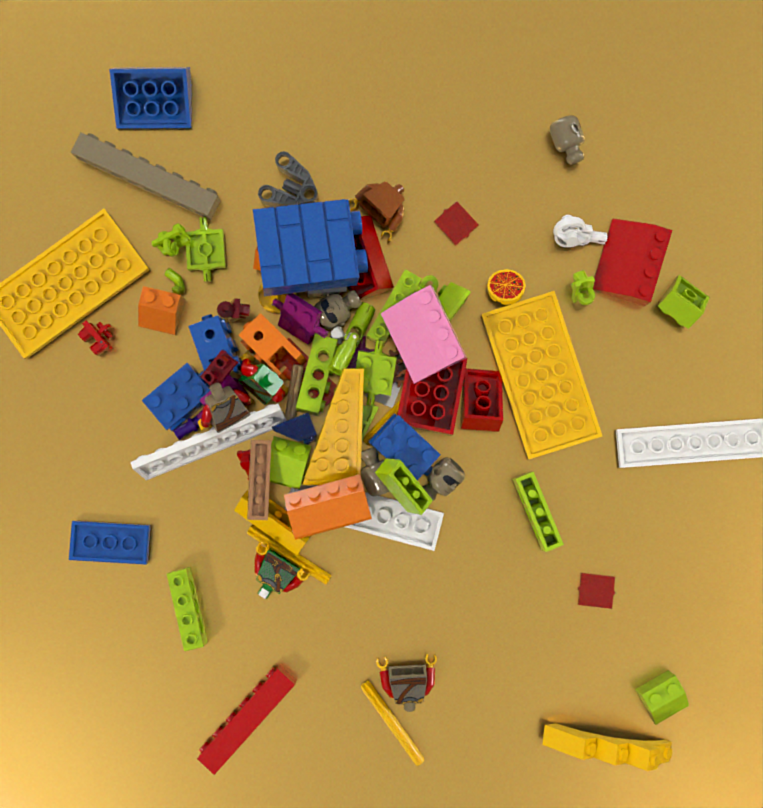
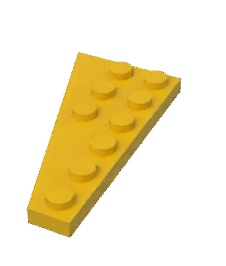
[302,368,364,485]

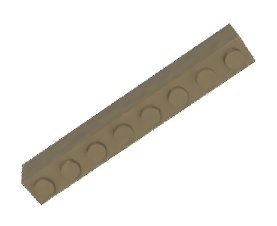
[71,132,221,220]

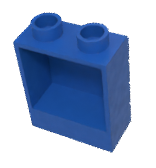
[253,199,368,296]

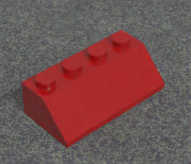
[348,216,394,300]

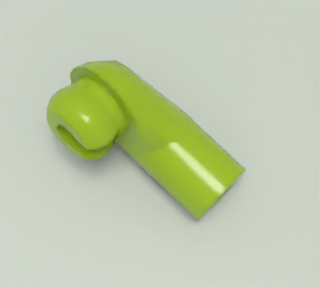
[165,268,185,295]

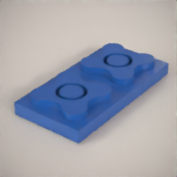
[69,521,151,565]

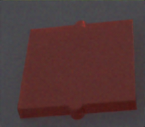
[434,201,479,246]
[577,573,616,609]

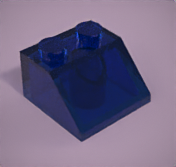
[272,412,319,445]

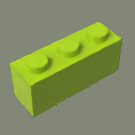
[375,458,433,515]

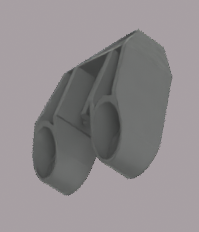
[258,151,318,208]

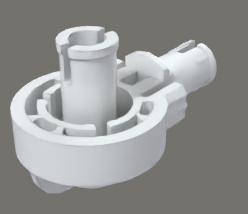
[553,215,607,247]

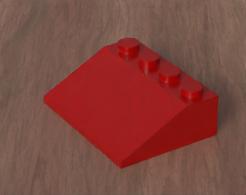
[593,218,673,306]
[397,358,468,436]

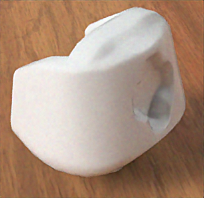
[330,326,345,344]

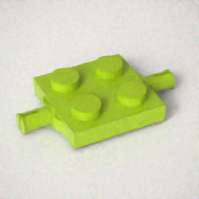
[185,217,226,282]
[356,340,397,406]

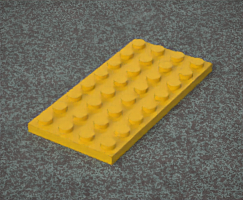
[0,209,150,359]
[481,291,602,460]

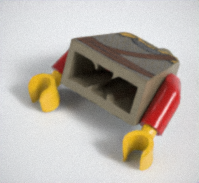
[197,383,255,433]
[376,654,437,712]

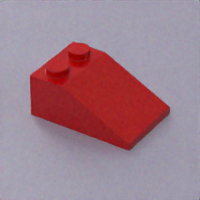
[461,368,503,432]

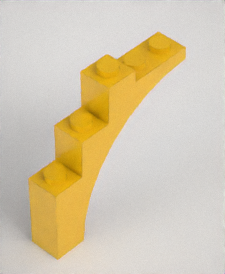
[542,723,673,771]

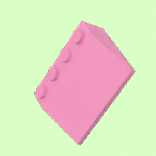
[381,285,467,384]

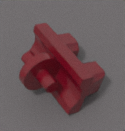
[217,298,250,323]
[200,349,238,386]

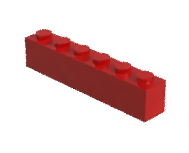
[197,665,297,775]

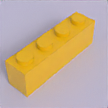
[234,490,311,555]

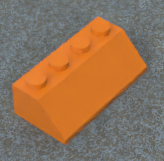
[284,475,372,540]

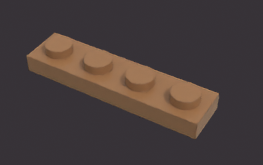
[247,440,271,520]

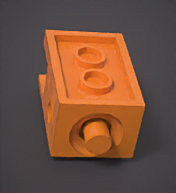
[239,313,307,381]

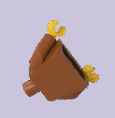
[348,181,405,242]

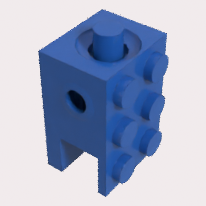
[188,314,242,375]
[142,363,210,431]
[368,413,441,480]

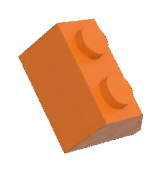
[138,286,185,335]

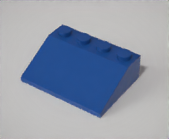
[109,67,192,128]

